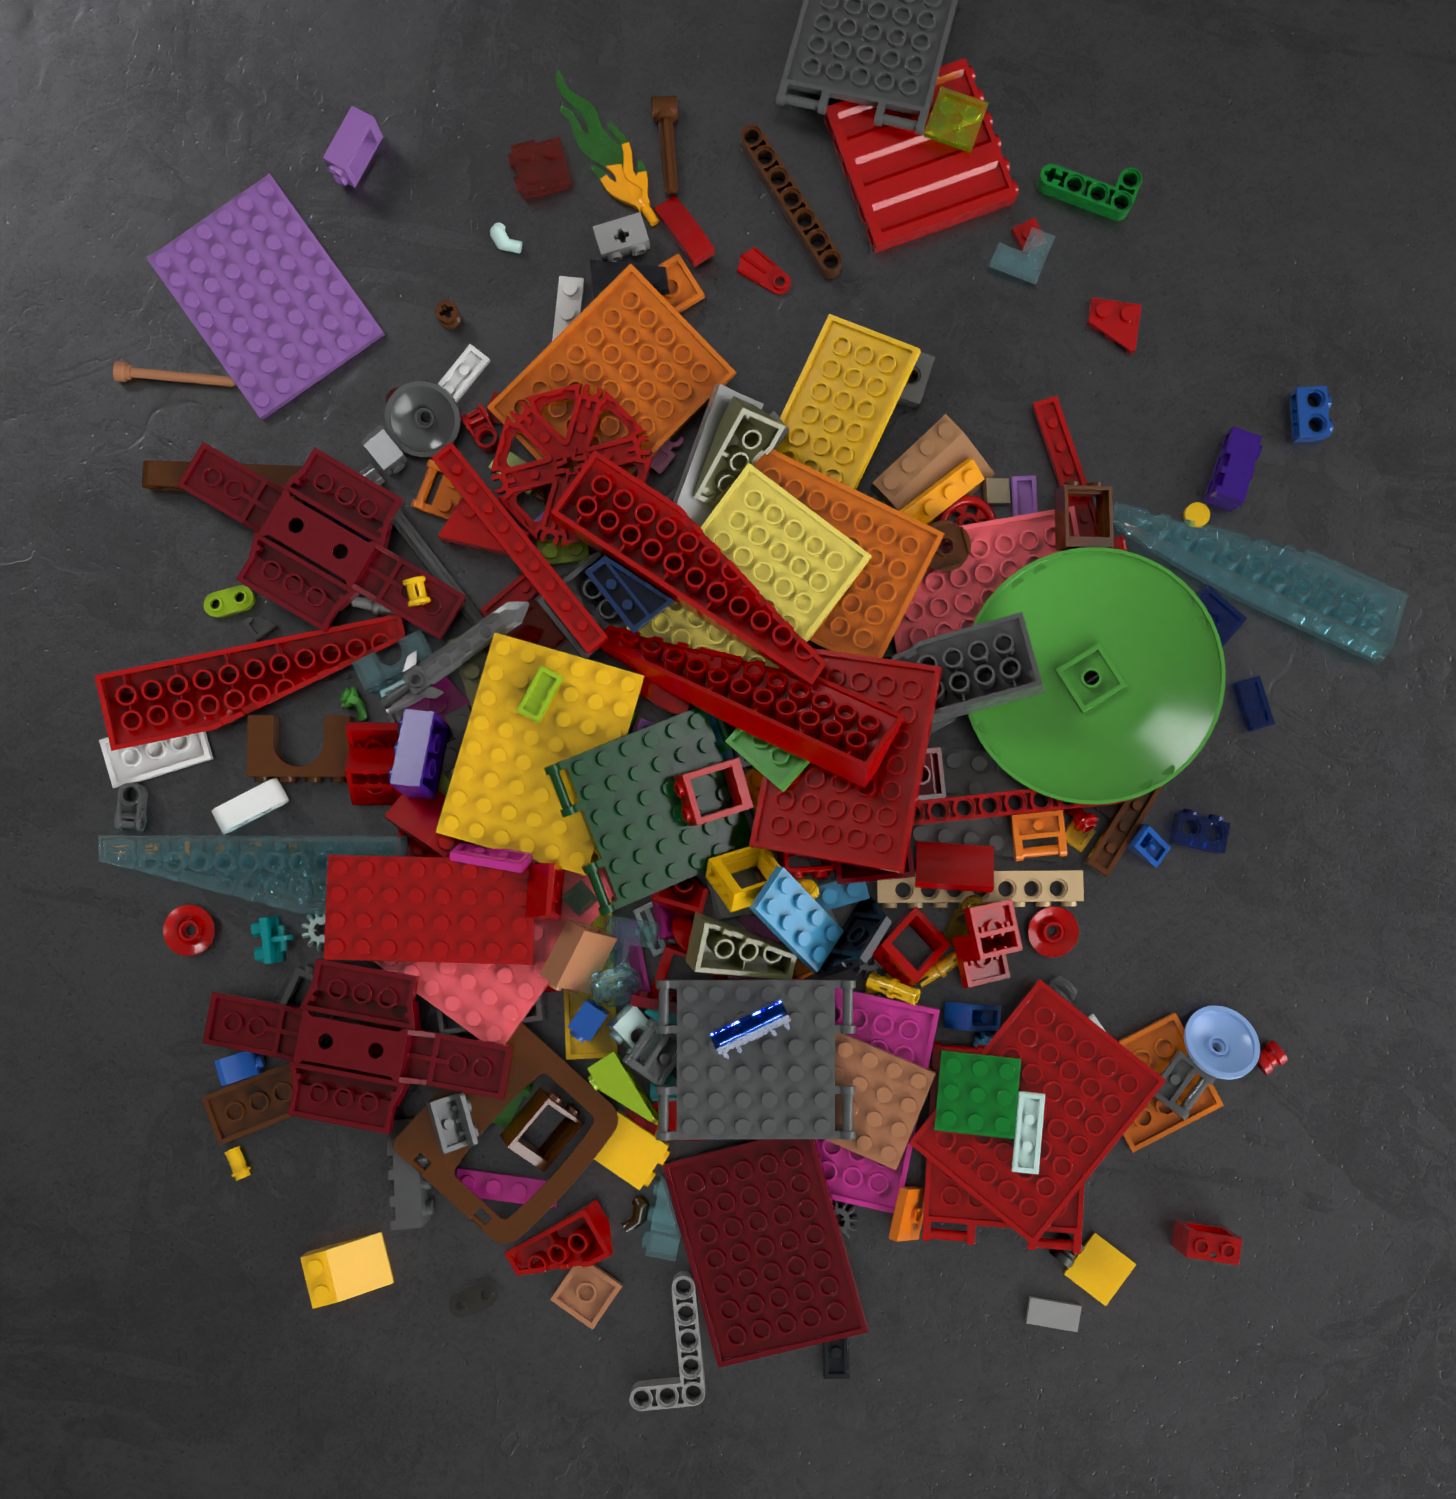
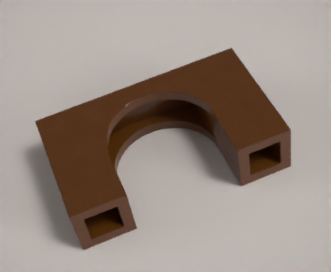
[246,715,355,783]

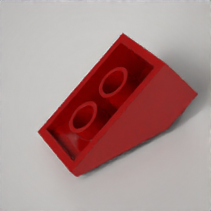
[384,791,464,858]

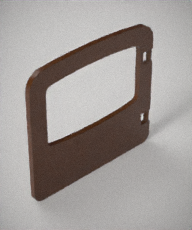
[393,1022,618,1244]

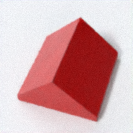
[525,863,565,921]

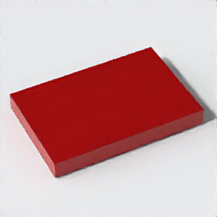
[915,841,994,893]

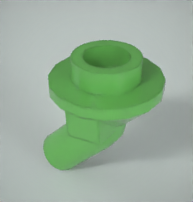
[339,686,369,721]

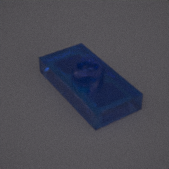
[1234,676,1275,732]

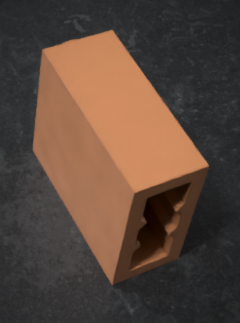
[540,919,617,994]

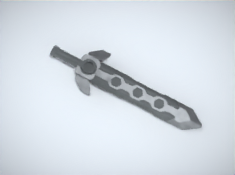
[380,602,529,709]

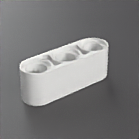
[211,778,289,834]

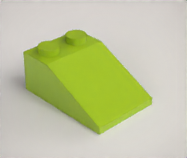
[587,1051,658,1125]

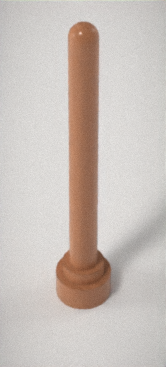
[113,361,236,387]

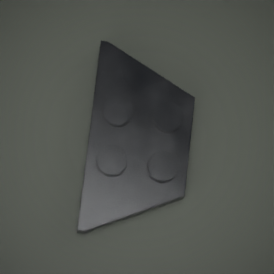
[815,895,892,978]

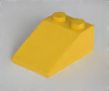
[300,1232,394,1309]

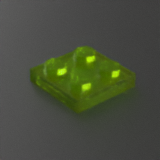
[923,86,988,153]

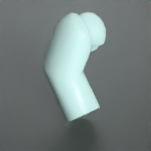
[490,222,522,254]

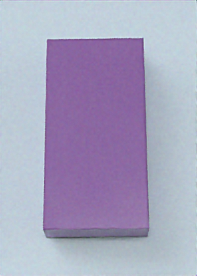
[1010,475,1038,517]

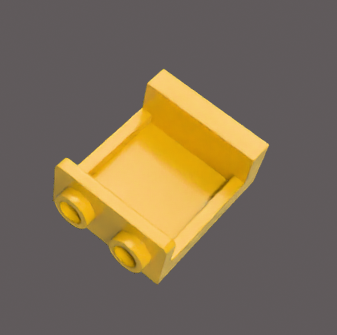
[594,1109,670,1190]

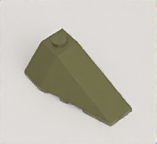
[692,396,785,506]

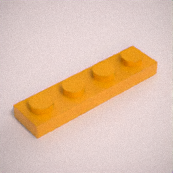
[899,457,985,524]

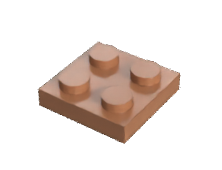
[550,1264,623,1330]

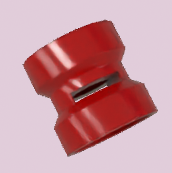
[1256,1040,1288,1076]

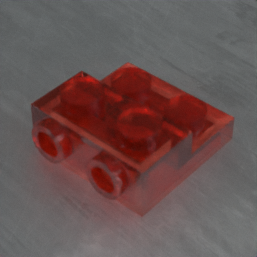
[508,137,573,200]

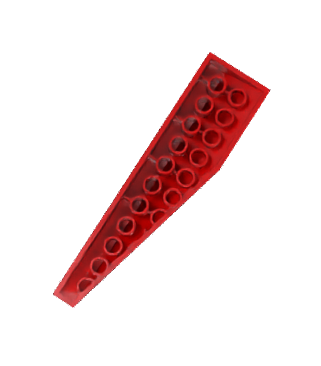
[551,450,827,686]

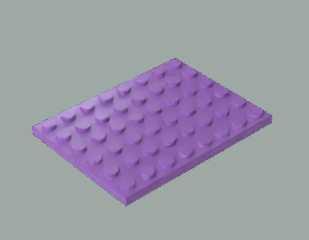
[147,173,385,420]

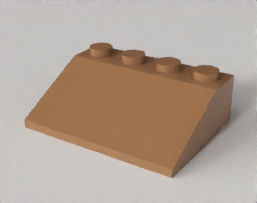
[870,414,995,526]

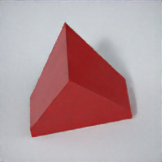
[652,876,709,915]

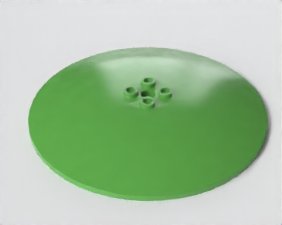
[968,547,1226,805]

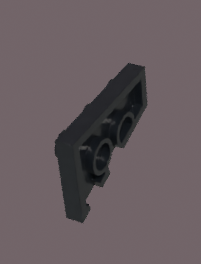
[589,259,670,299]

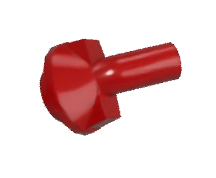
[1065,808,1098,833]

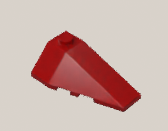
[504,1199,613,1276]

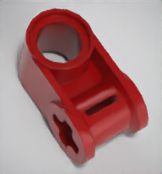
[460,403,500,454]

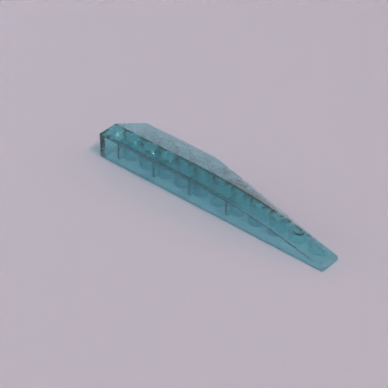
[1113,502,1409,665]

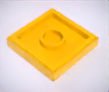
[1063,1231,1137,1306]

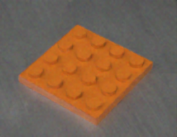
[1118,1012,1224,1153]

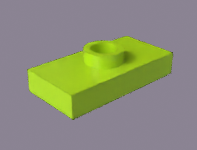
[516,665,564,724]

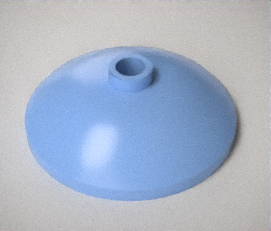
[1184,1005,1260,1080]

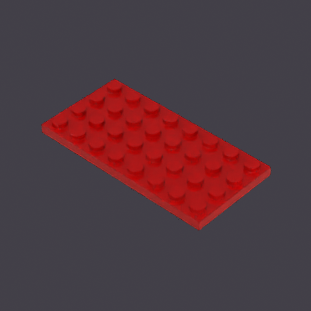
[324,855,537,965]

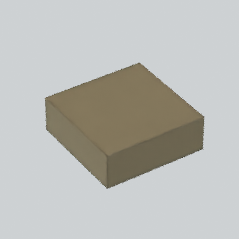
[982,478,1011,505]

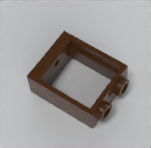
[1054,481,1114,550]
[500,1087,584,1172]

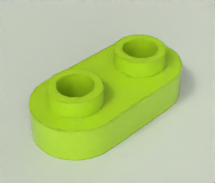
[203,585,256,618]

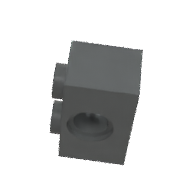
[897,352,935,410]

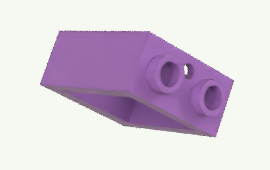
[323,106,383,188]

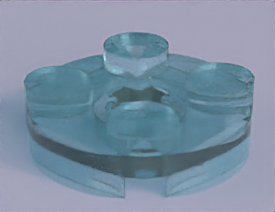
[590,963,642,1007]

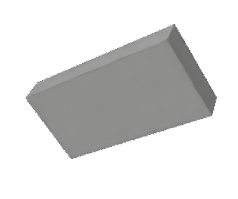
[1025,1296,1082,1332]

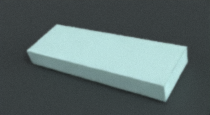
[1012,1091,1045,1175]

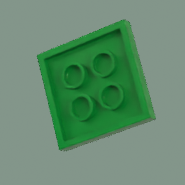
[934,1050,1021,1139]

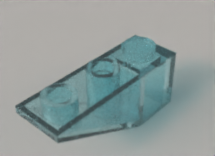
[641,1174,681,1262]

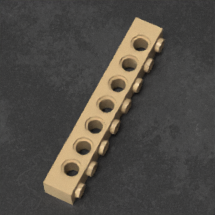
[875,870,1084,908]

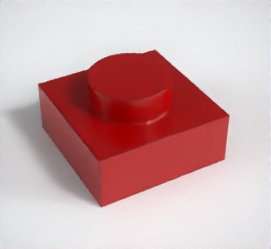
[1011,217,1046,253]

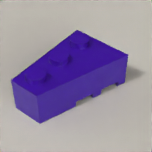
[1203,426,1262,512]

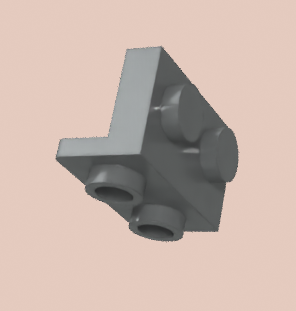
[426,1093,479,1154]

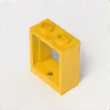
[705,846,781,912]

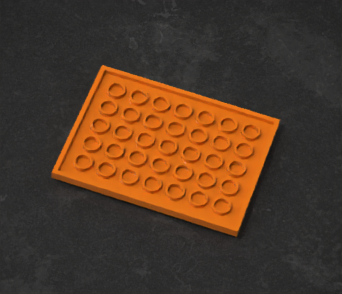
[487,263,737,477]
[754,449,945,658]

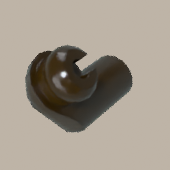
[621,1195,650,1234]

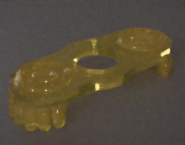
[944,895,985,947]

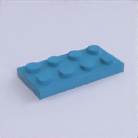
[749,866,844,972]

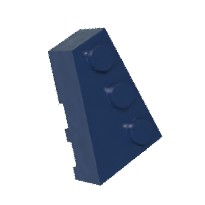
[585,556,675,634]

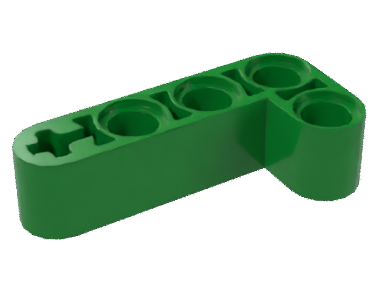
[1036,164,1142,221]

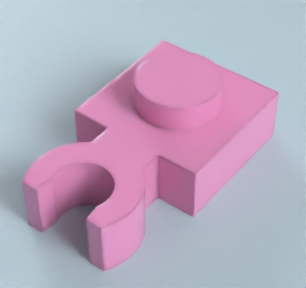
[650,437,684,476]

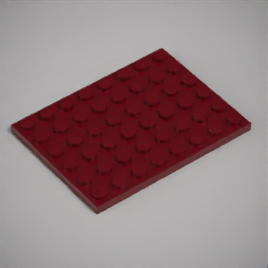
[662,1139,869,1368]

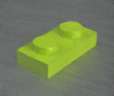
[537,538,589,566]

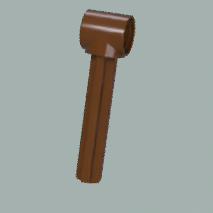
[651,95,679,195]

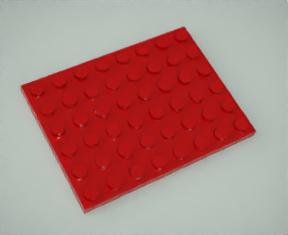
[749,648,942,874]
[909,979,1167,1246]

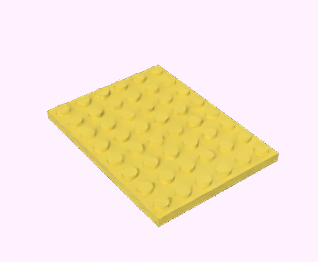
[626,463,872,669]

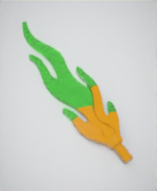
[556,70,659,226]

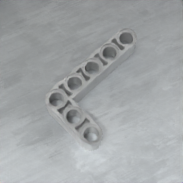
[629,1271,705,1411]

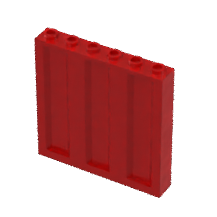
[823,58,1019,253]

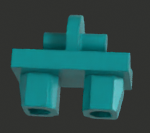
[251,916,294,964]

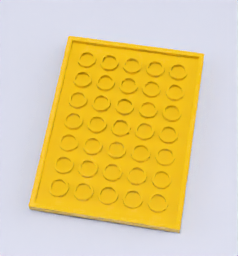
[436,632,645,876]

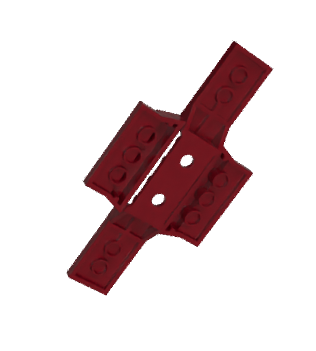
[177,442,467,640]
[203,958,514,1134]

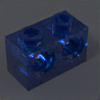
[1169,809,1231,854]

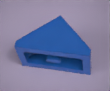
[1126,823,1171,868]

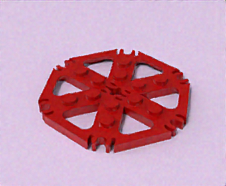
[490,383,653,547]

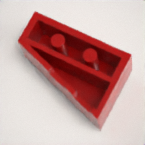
[438,497,532,557]

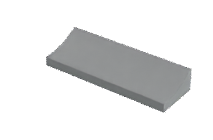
[673,384,764,527]

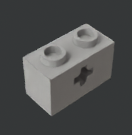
[593,212,650,262]

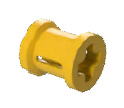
[402,576,431,607]

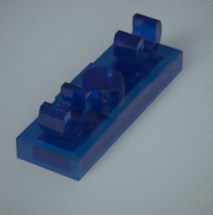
[709,1000,791,1059]

